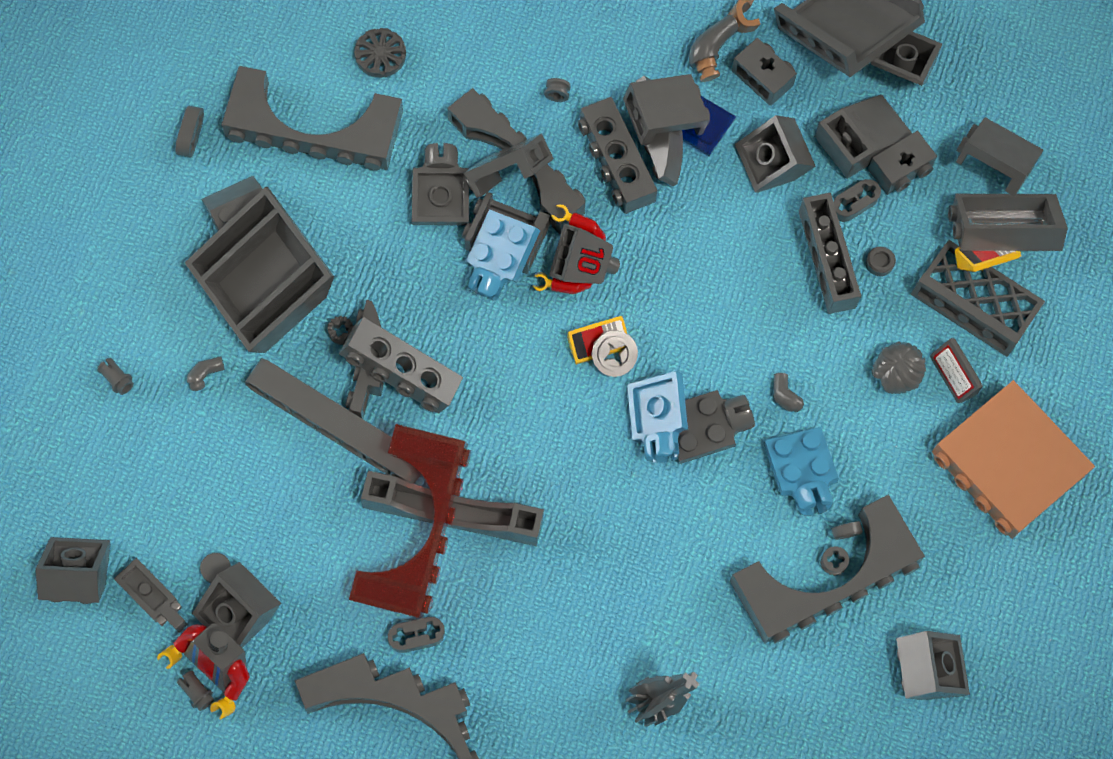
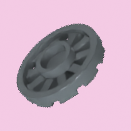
[354,28,406,78]

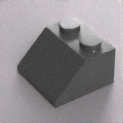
[871,31,942,86]
[735,115,816,193]
[202,176,262,231]
[36,537,110,604]
[192,562,281,648]
[896,631,970,700]

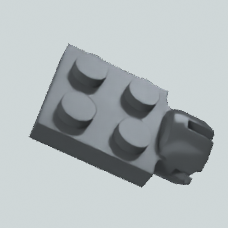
[412,143,469,225]
[678,390,755,464]

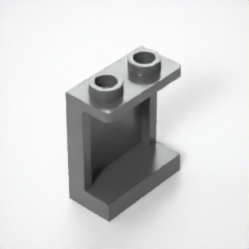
[623,74,710,145]
[956,117,1043,197]
[465,133,554,198]
[462,192,550,275]

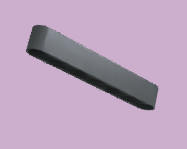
[244,358,429,484]

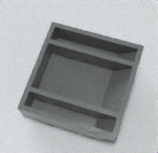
[185,187,334,353]

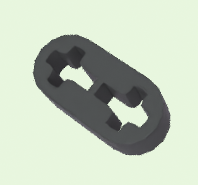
[176,105,204,158]
[834,179,881,222]
[388,617,445,653]

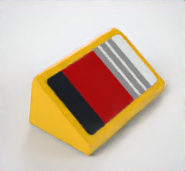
[955,247,1021,272]
[567,316,627,365]

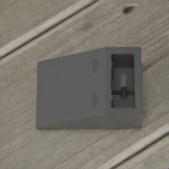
[814,94,912,179]

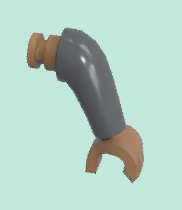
[689,0,761,82]

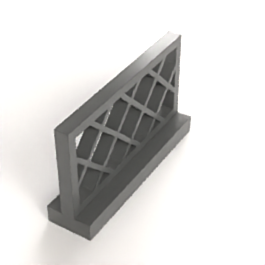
[911,240,1045,357]

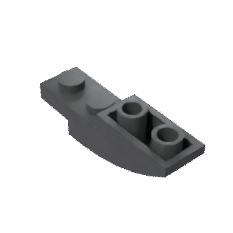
[636,75,683,186]
[346,300,384,419]

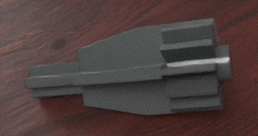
[626,672,700,727]

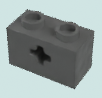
[731,38,797,106]
[868,130,937,195]

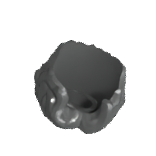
[872,341,926,394]

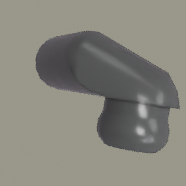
[186,356,225,391]
[773,373,804,412]

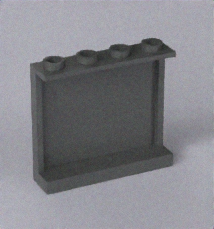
[774,0,925,77]

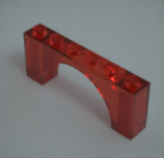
[349,424,471,618]

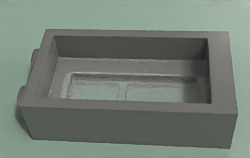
[948,194,1068,251]

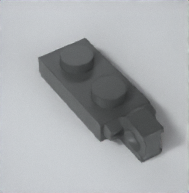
[114,558,188,633]

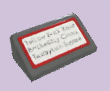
[930,338,983,403]

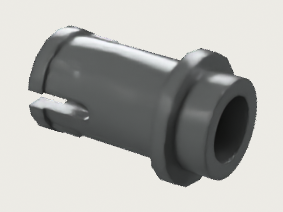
[97,358,134,395]
[177,671,214,711]

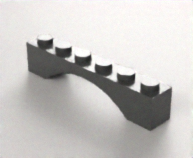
[448,88,585,235]
[361,471,544,547]

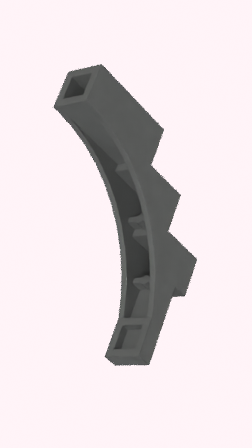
[295,653,479,759]

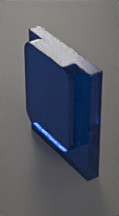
[682,96,736,157]

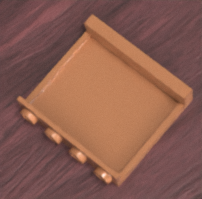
[932,380,1095,539]

